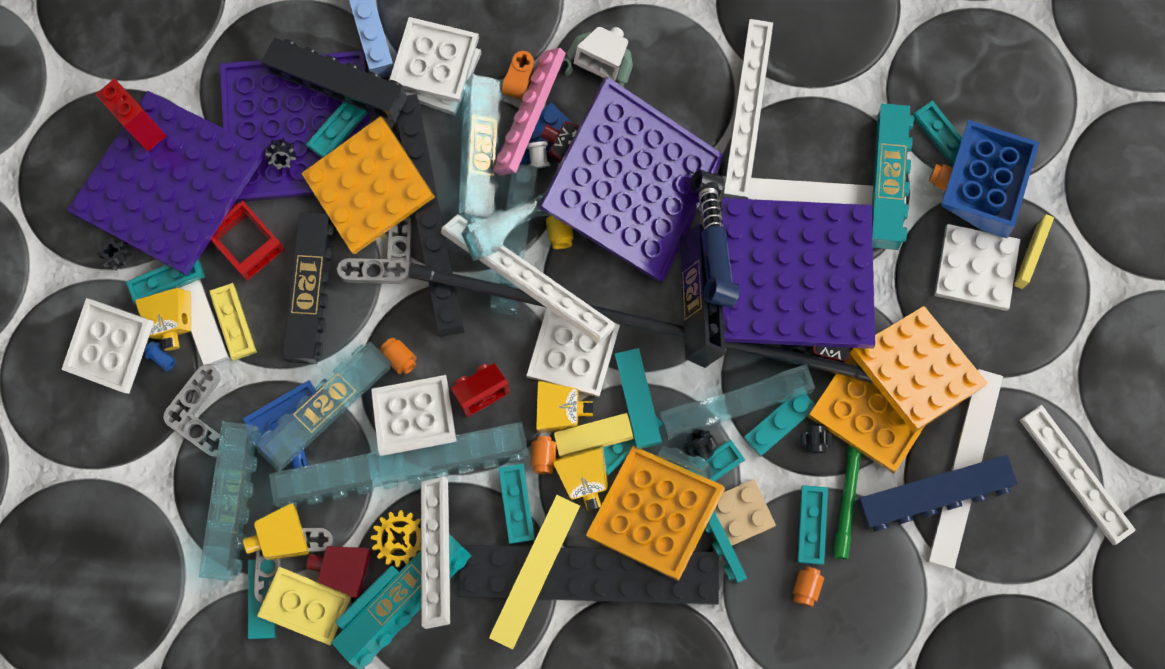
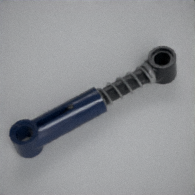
[690,169,739,308]

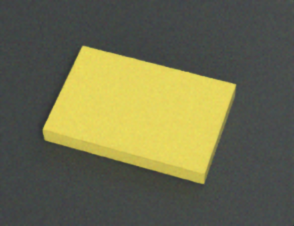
[257,567,351,646]

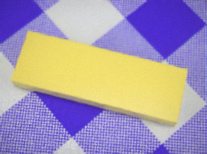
[1014,214,1054,289]
[209,283,257,361]
[554,413,634,458]

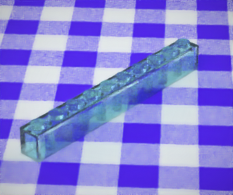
[269,422,529,508]

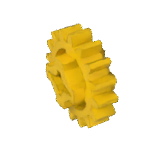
[371,510,421,568]

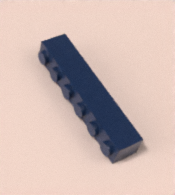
[856,455,1018,532]

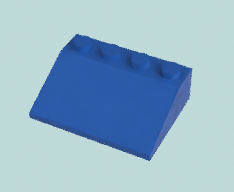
[941,120,1040,239]

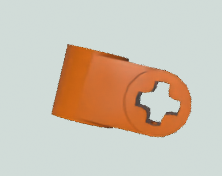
[501,51,534,101]

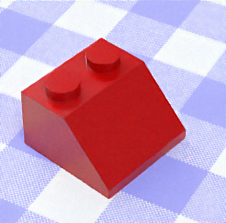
[451,363,510,418]

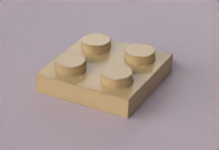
[714,479,776,546]

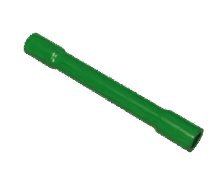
[833,444,862,560]

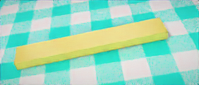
[489,495,580,649]

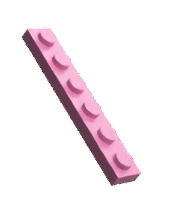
[493,47,566,175]

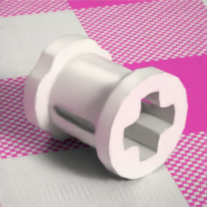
[526,141,550,169]

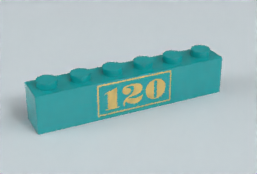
[872,103,914,250]
[331,534,471,669]

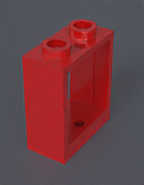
[96,78,167,152]
[211,201,285,281]

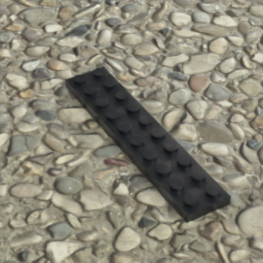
[459,545,719,605]

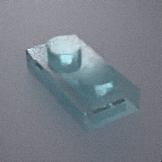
[658,446,712,479]

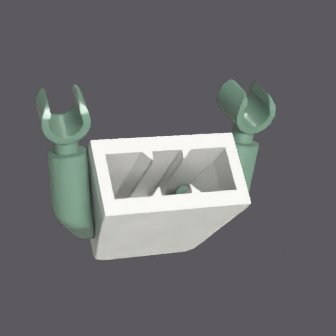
[559,27,633,87]

